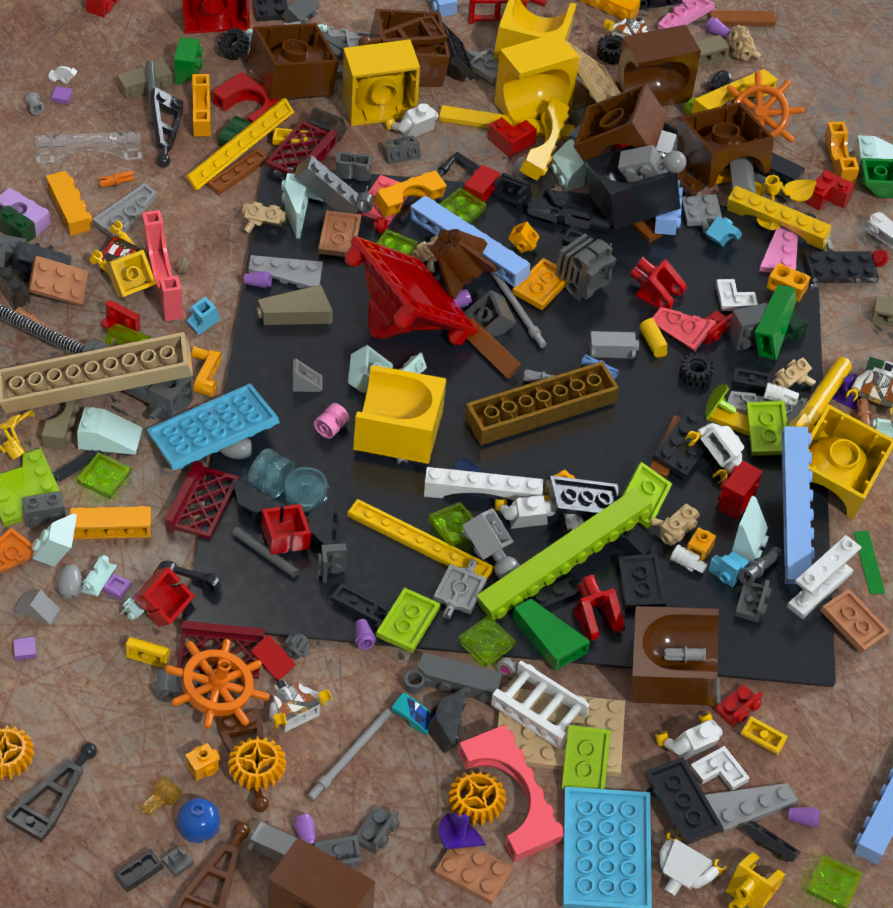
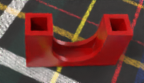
[212,72,289,124]

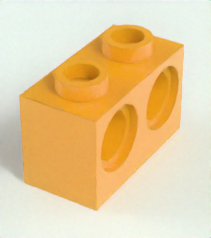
[766,263,811,302]

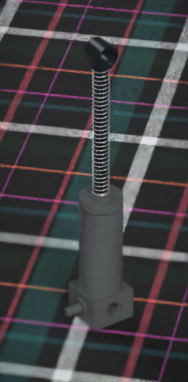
[0,304,194,421]

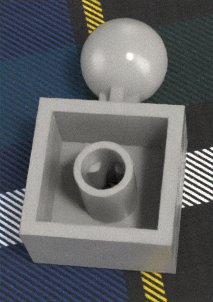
[618,145,686,183]
[462,508,520,579]

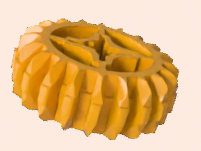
[0,725,34,781]
[228,736,286,792]
[448,770,506,826]

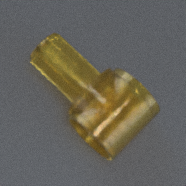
[141,777,182,815]

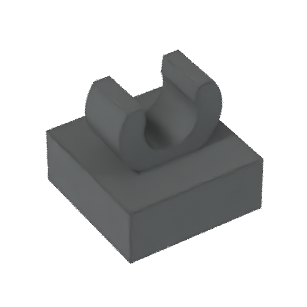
[162,846,193,877]

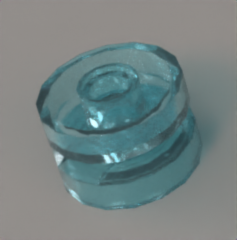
[247,448,295,499]
[285,467,328,518]

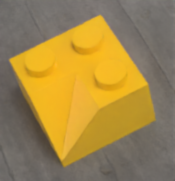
[105,250,156,297]

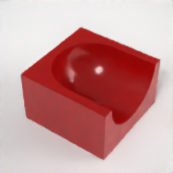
[181,0,250,34]

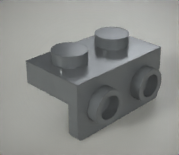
[22,491,66,527]
[735,580,772,622]
[314,835,363,867]

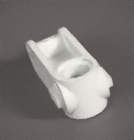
[865,212,893,250]

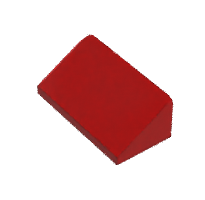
[250,635,296,682]

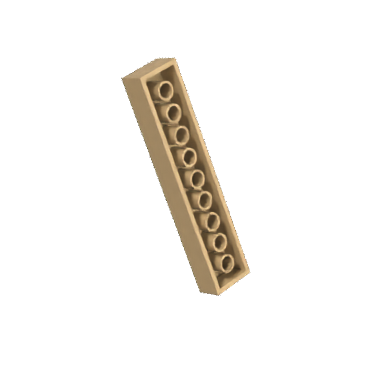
[0,332,193,414]

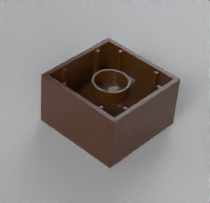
[369,8,450,87]
[248,23,339,99]
[616,25,701,107]
[573,83,667,163]
[677,102,774,188]
[633,606,719,706]
[268,837,375,908]

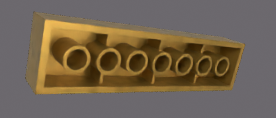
[465,361,619,445]

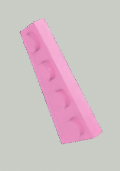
[658,0,715,29]
[759,226,798,273]

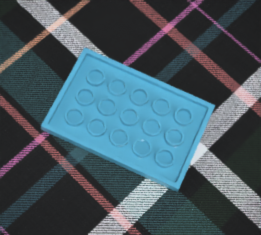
[147,383,280,471]
[563,787,652,908]

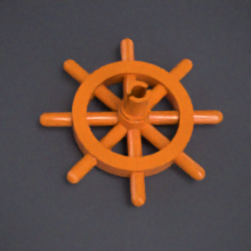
[727,71,805,143]
[165,639,270,728]

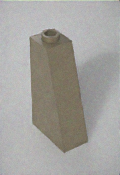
[256,285,333,325]

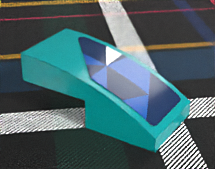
[392,692,430,736]

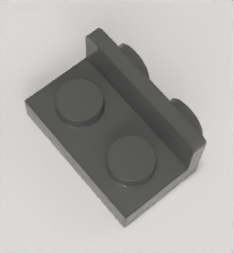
[381,136,421,164]
[317,543,347,583]
[356,806,400,855]

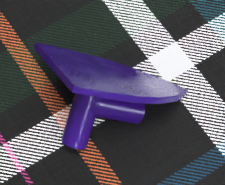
[832,374,861,410]
[439,813,485,850]

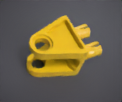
[726,852,786,908]

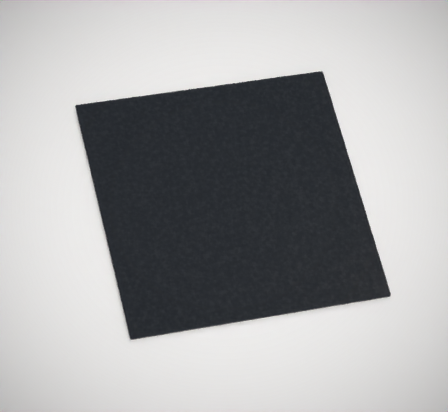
[184,164,836,687]

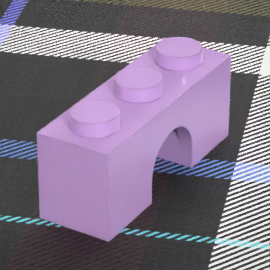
[0,188,51,236]

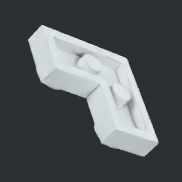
[716,279,758,311]
[690,746,750,791]

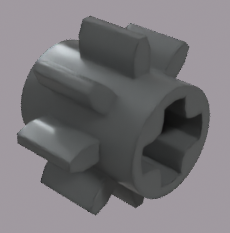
[284,633,310,659]

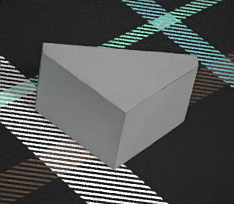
[293,359,323,392]
[14,590,60,626]

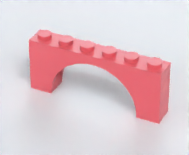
[142,210,183,321]
[457,725,564,862]

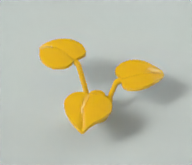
[755,175,816,230]
[0,410,35,461]

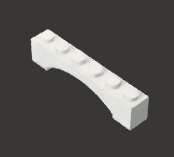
[424,467,543,501]

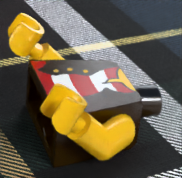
[90,220,139,275]

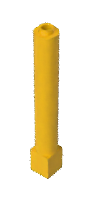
[788,357,852,433]

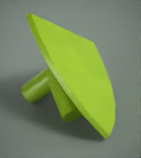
[705,384,736,420]

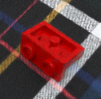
[100,299,141,341]
[703,310,732,345]
[714,684,763,728]

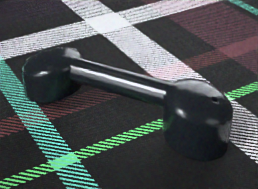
[153,560,221,595]

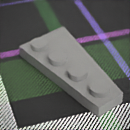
[92,183,157,239]
[249,255,323,289]
[727,391,807,424]
[705,783,798,834]

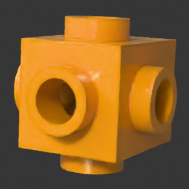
[508,222,540,253]
[185,743,220,781]

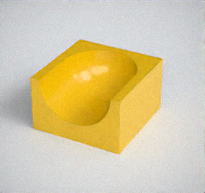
[493,0,577,59]
[494,33,579,125]
[342,40,420,126]
[353,365,446,464]
[808,404,893,519]

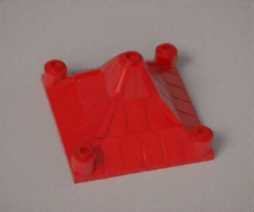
[344,236,479,345]

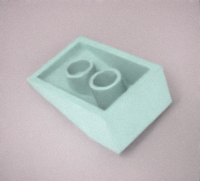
[854,135,893,167]
[282,173,308,239]
[77,407,143,455]
[732,496,769,563]

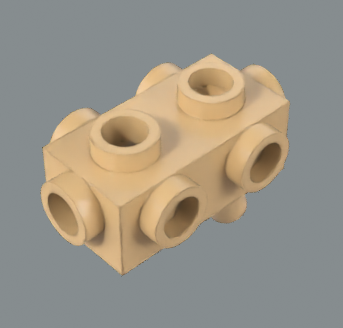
[728,25,761,61]
[242,202,286,233]
[412,235,438,273]
[771,357,816,389]
[651,504,699,546]

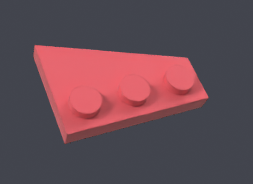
[653,307,716,352]

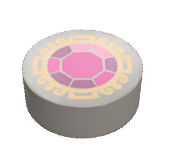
[496,658,518,678]

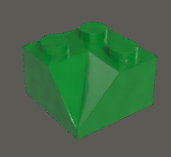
[174,37,203,85]
[858,158,893,198]

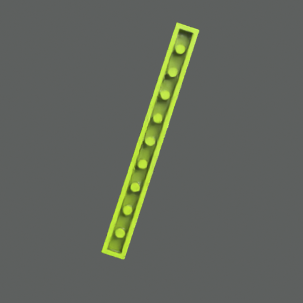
[477,487,652,622]

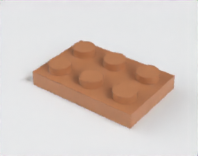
[318,210,361,257]
[28,256,88,306]
[820,589,890,654]
[434,847,513,905]

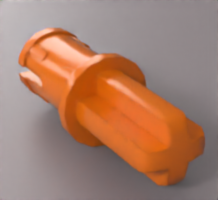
[98,171,134,188]

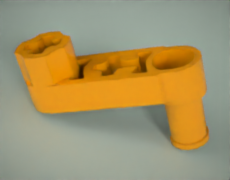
[191,346,222,397]

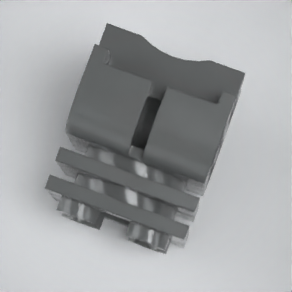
[555,234,616,302]

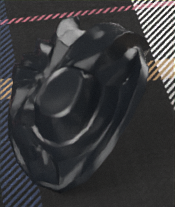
[707,70,732,91]

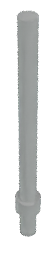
[490,272,547,348]
[307,709,392,801]

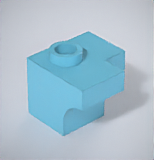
[706,216,742,247]
[186,296,220,336]
[708,551,749,587]

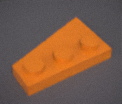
[0,527,33,574]

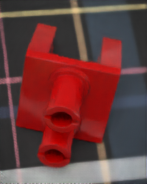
[629,257,687,309]
[572,575,625,642]

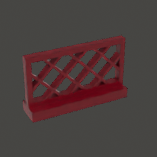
[266,121,337,175]
[165,461,240,540]
[177,621,265,679]

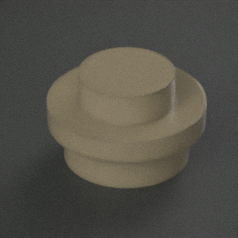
[176,257,190,274]

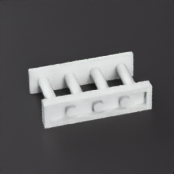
[787,535,861,619]
[491,661,590,749]

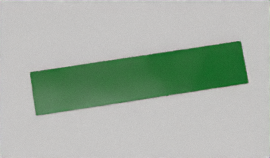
[854,531,885,594]

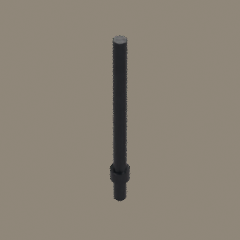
[398,156,455,225]

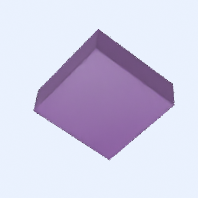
[51,86,73,104]
[102,573,131,600]
[14,637,37,660]

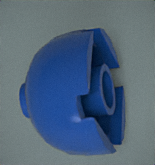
[177,798,221,843]

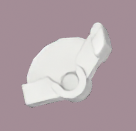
[48,66,77,84]

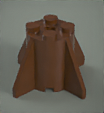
[430,229,497,299]

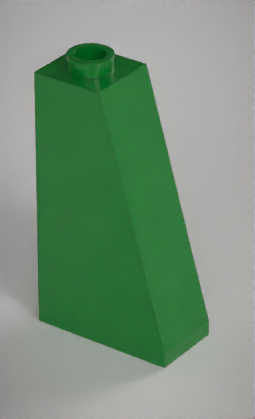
[755,285,797,360]
[513,599,590,671]

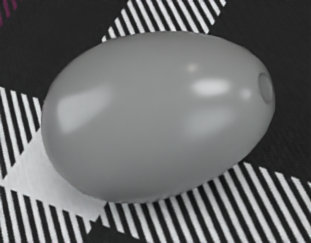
[220,438,252,459]
[58,565,82,598]

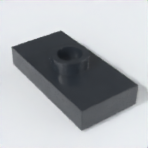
[114,849,164,893]

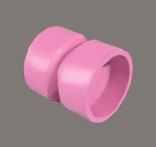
[314,403,349,439]

